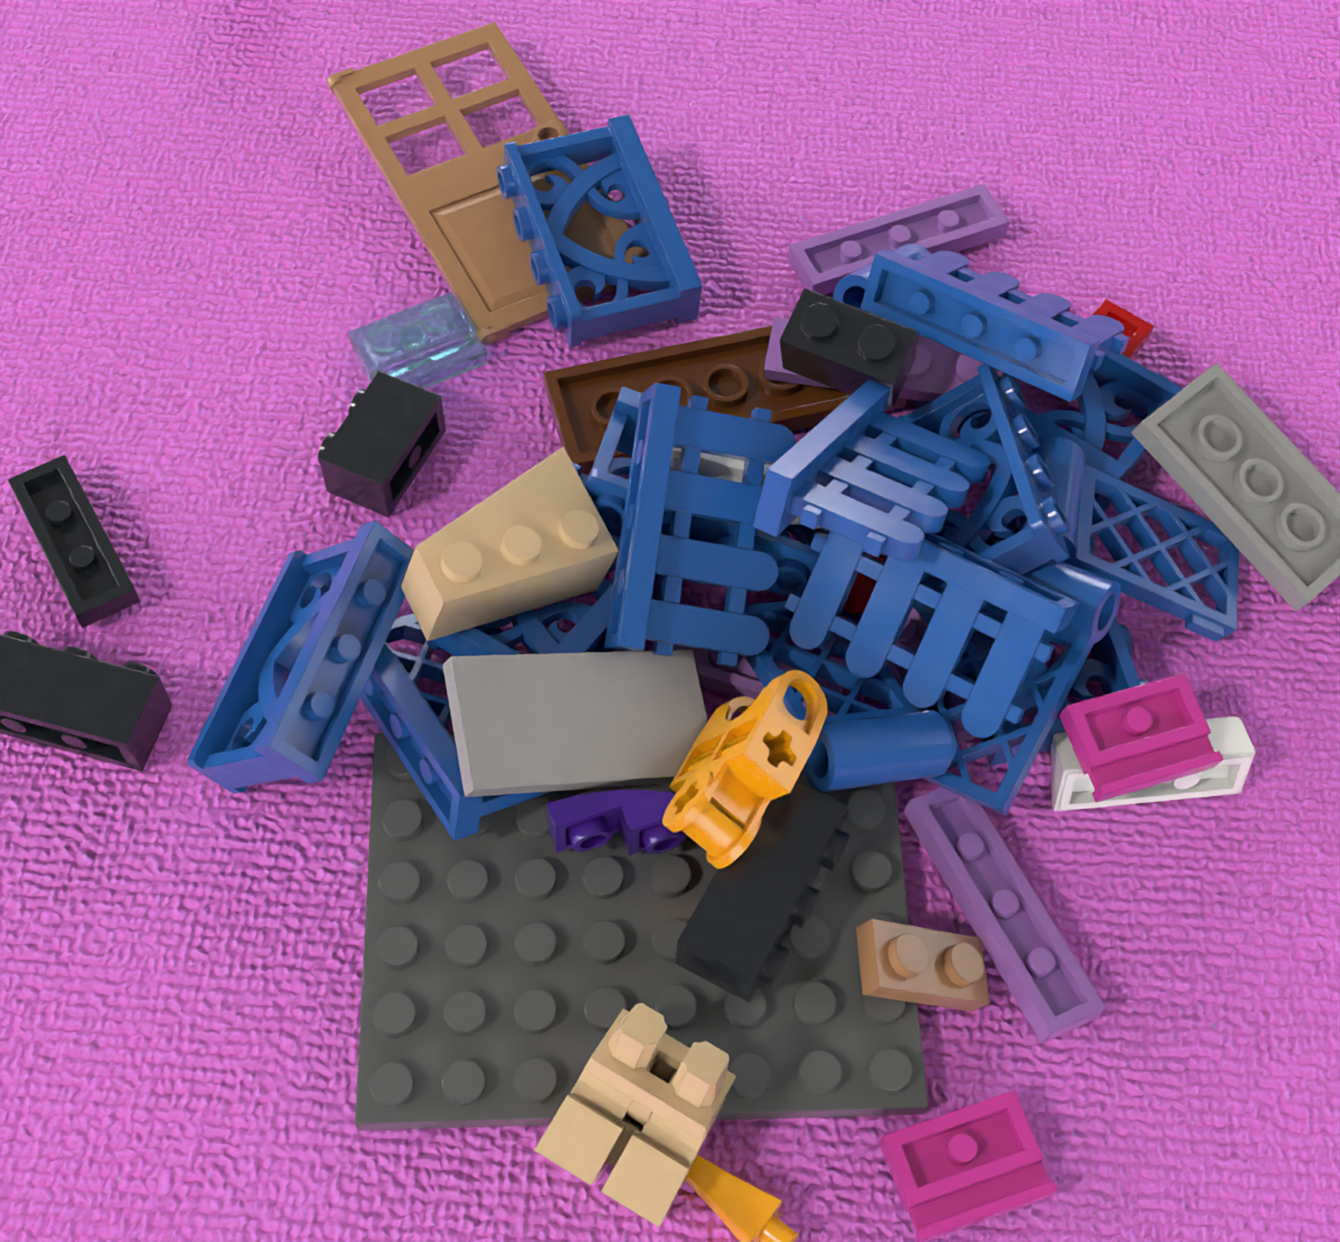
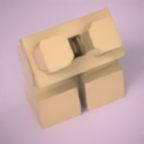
[534,1003,736,1227]

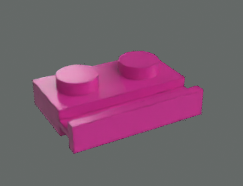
[1059,673,1224,803]
[879,1090,1058,1242]

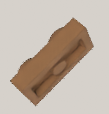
[856,919,990,1012]

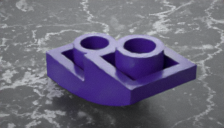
[546,790,687,856]

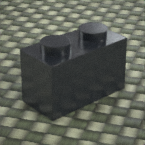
[779,288,917,411]
[318,371,446,518]

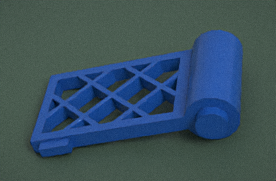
[1015,437,1239,642]
[917,540,1121,816]
[744,601,957,792]

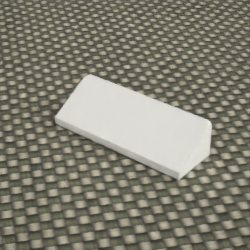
[1051,716,1256,811]

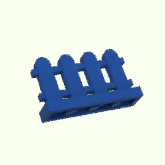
[861,248,1129,402]
[753,379,990,561]
[604,382,796,667]
[784,531,1079,738]

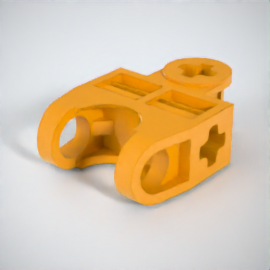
[662,670,828,869]

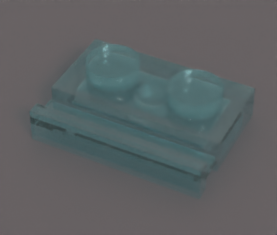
[348,292,488,389]

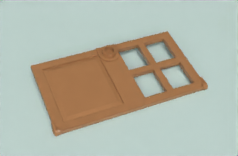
[326,22,648,345]

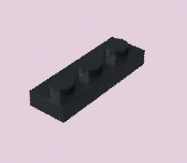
[7,455,141,628]

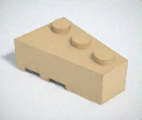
[401,447,619,641]

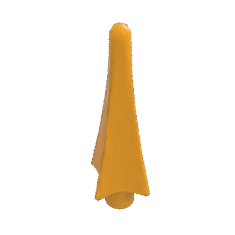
[634,1120,799,1242]

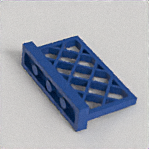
[360,613,553,841]

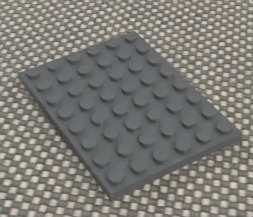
[355,732,928,1131]

